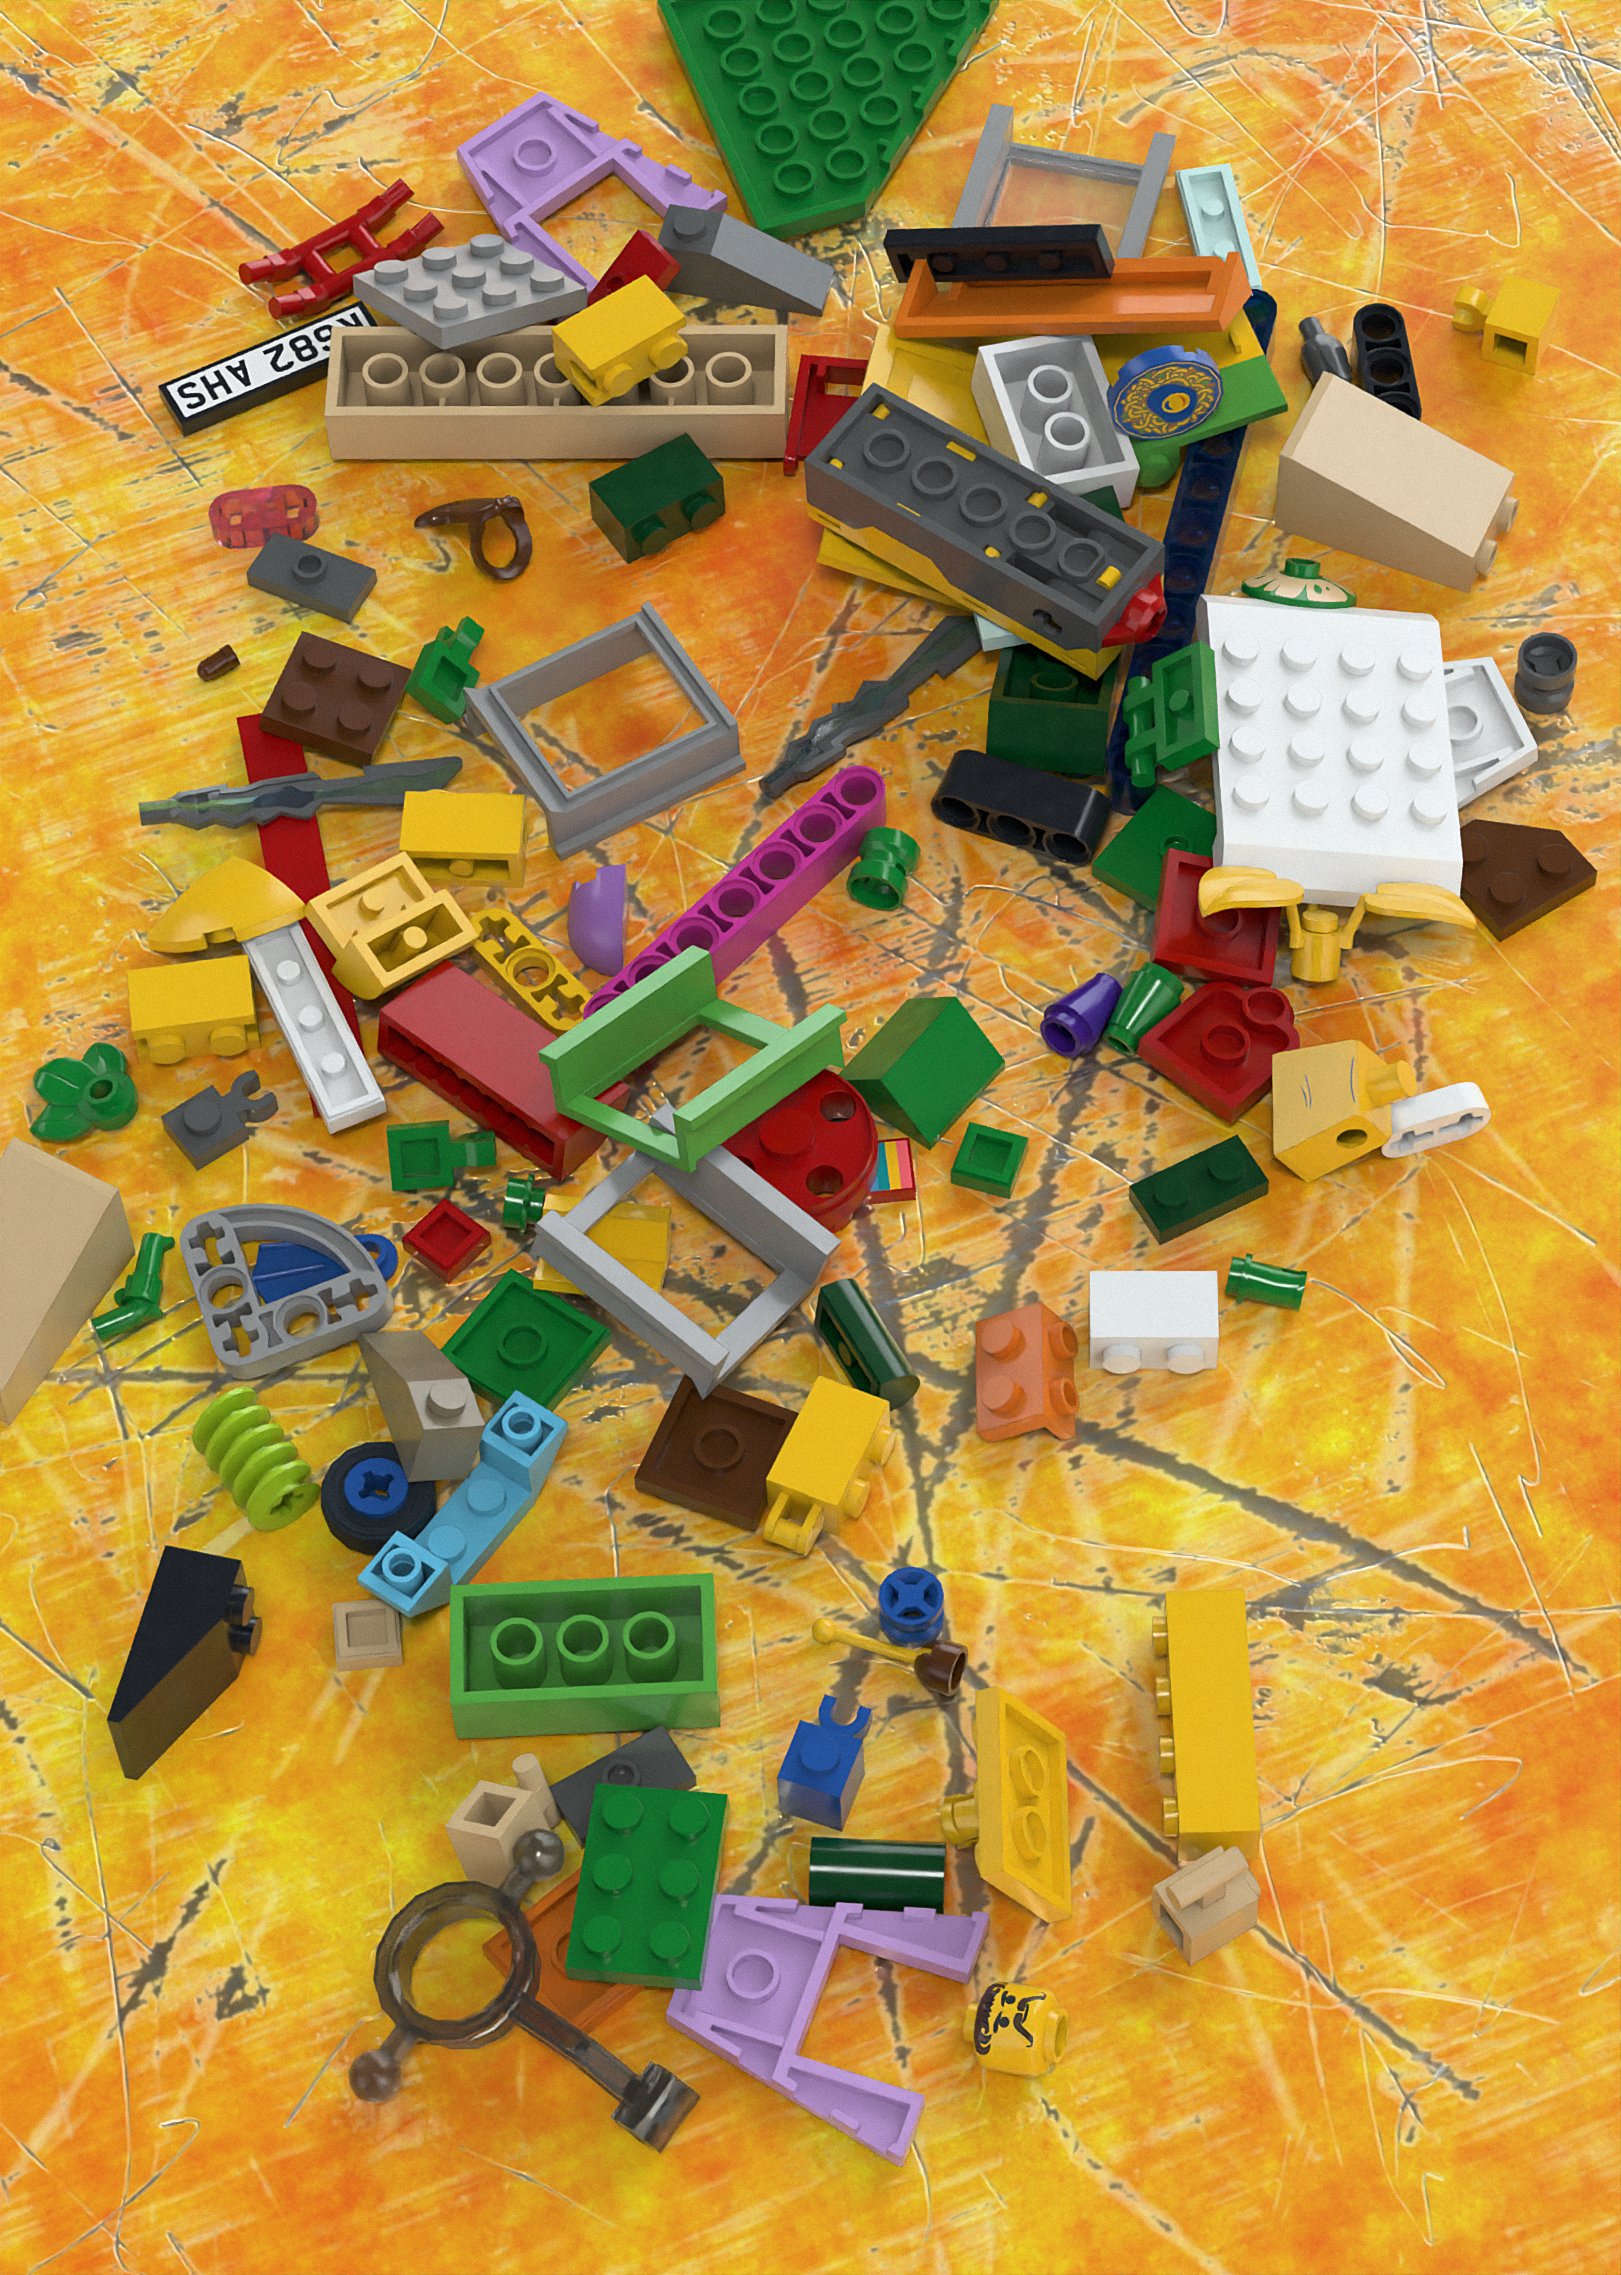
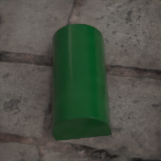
[814,1279,920,1411]
[809,1837,947,1914]

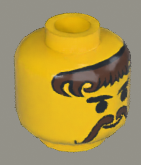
[963,1982,1069,2077]

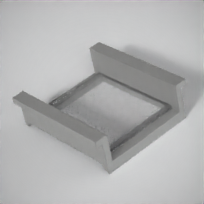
[951,103,1176,259]

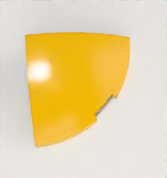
[147,856,306,952]

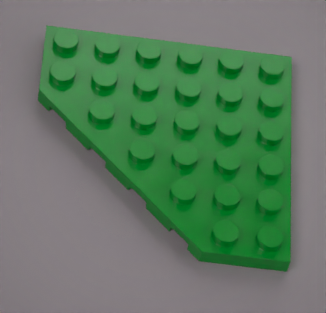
[657,0,999,240]

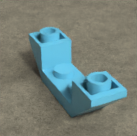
[357,1390,568,1618]

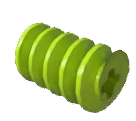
[191,1386,321,1531]

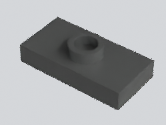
[246,531,377,624]
[550,1725,697,1849]

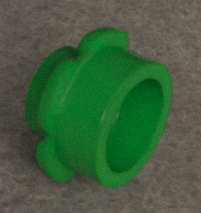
[502,1174,546,1235]

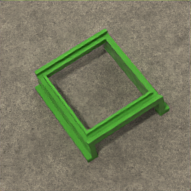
[538,945,847,1174]

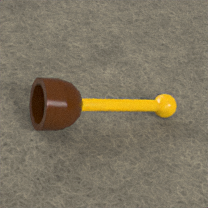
[812,1618,968,1696]

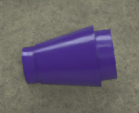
[1040,973,1123,1058]

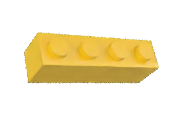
[1152,1589,1261,1861]

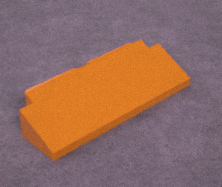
[893,252,1252,338]

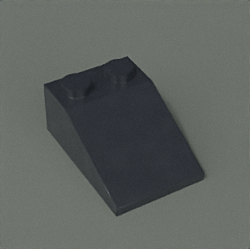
[107,1545,262,1780]

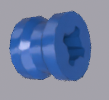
[878,1567,944,1649]

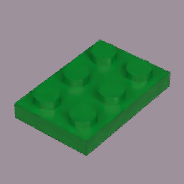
[565,1783,730,1991]

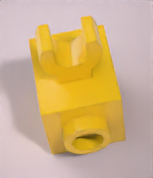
[1451,274,1561,375]

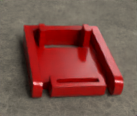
[783,354,869,476]

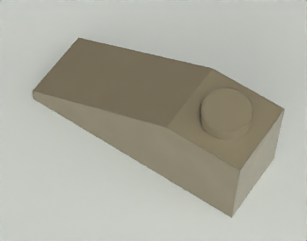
[357,1330,485,1482]

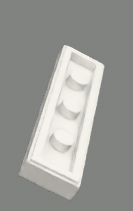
[240,921,387,1134]

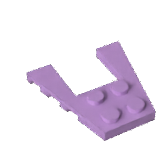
[457,91,727,325]
[666,1894,990,2167]

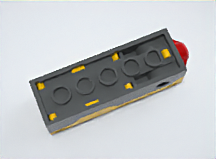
[804,382,1167,681]

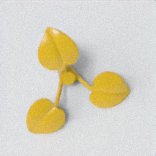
[1198,865,1476,982]

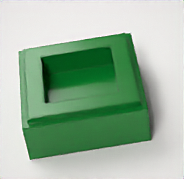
[951,1122,1029,1199]

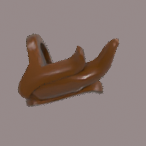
[414,495,532,580]

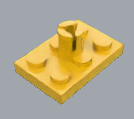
[940,1685,1072,1923]

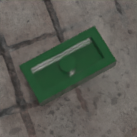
[1129,1134,1269,1245]

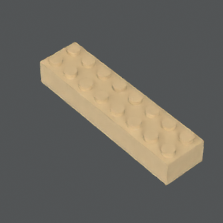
[324,325,789,459]

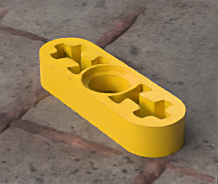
[468,908,593,1038]

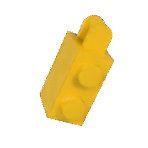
[763,1375,896,1556]

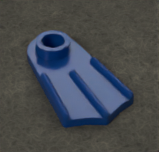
[252,1234,398,1304]

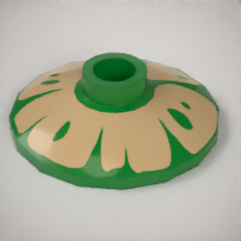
[1241,558,1357,609]

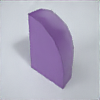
[567,864,629,977]

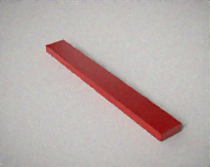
[236,713,366,1118]

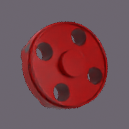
[720,1069,879,1234]

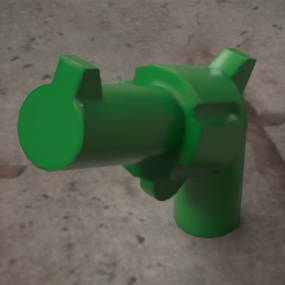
[92,1232,175,1342]

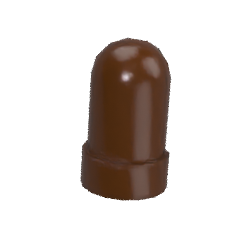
[197,644,240,681]

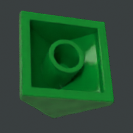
[838,996,1005,1150]

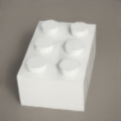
[970,334,1140,508]

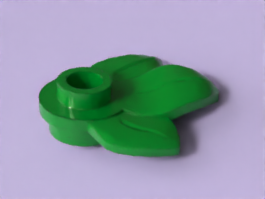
[30,1042,138,1142]

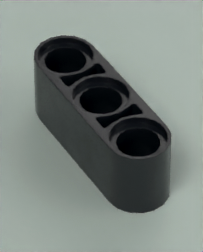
[1350,303,1422,422]
[930,749,1114,866]

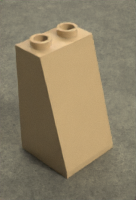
[1274,371,1520,594]
[0,1137,136,1426]

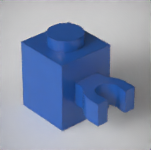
[777,1694,872,1832]

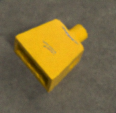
[1272,1039,1417,1182]

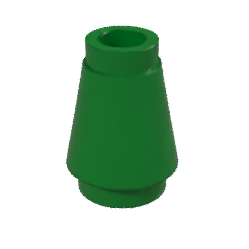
[1103,962,1184,1056]

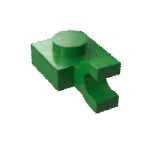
[404,616,485,725]
[386,1120,497,1191]

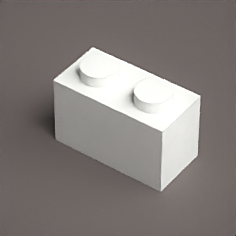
[1089,1271,1219,1374]

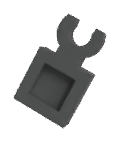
[161,1070,278,1171]

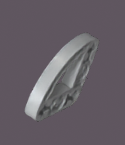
[180,1203,394,1380]

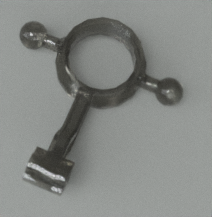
[348,1828,701,2154]

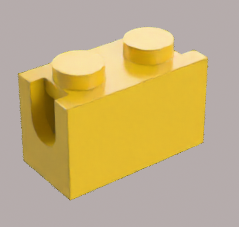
[551,274,688,408]
[399,789,529,888]
[126,954,261,1064]

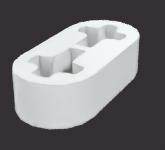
[1379,1082,1491,1158]

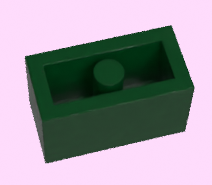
[588,433,726,564]

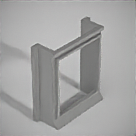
[462,601,746,861]
[529,1102,841,1400]

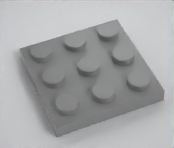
[353,234,588,350]

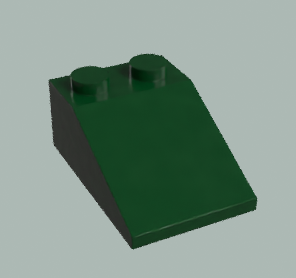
[986,643,1123,779]

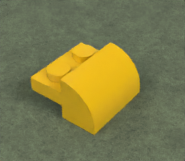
[303,851,480,1000]

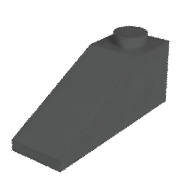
[658,204,835,317]

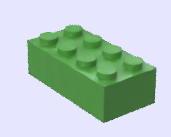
[450,1573,720,1739]

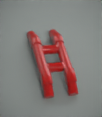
[238,178,445,320]

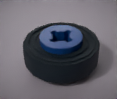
[321,1441,436,1555]

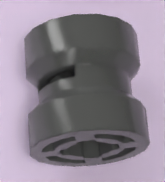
[1514,632,1577,715]

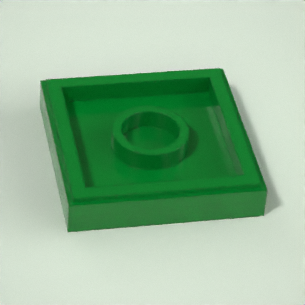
[440,1268,612,1412]

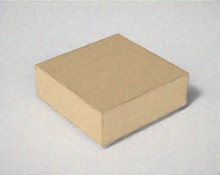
[332,1599,403,1672]

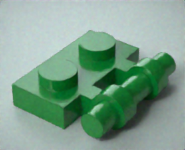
[1122,640,1220,788]

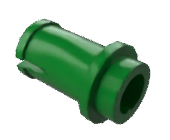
[1225,1253,1308,1311]

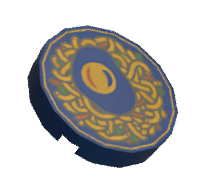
[1106,345,1224,440]

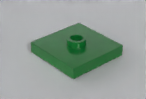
[1092,784,1217,913]

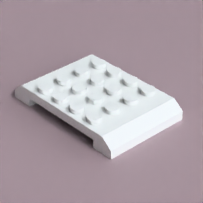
[1196,594,1463,907]

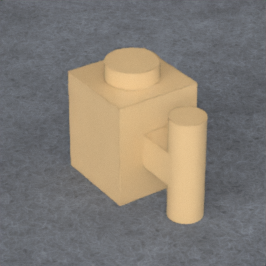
[445,1753,561,1896]
[1152,1846,1261,1966]

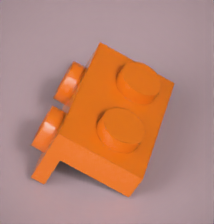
[975,1302,1080,1443]

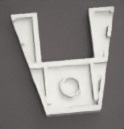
[1443,657,1538,809]

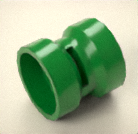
[846,827,921,911]

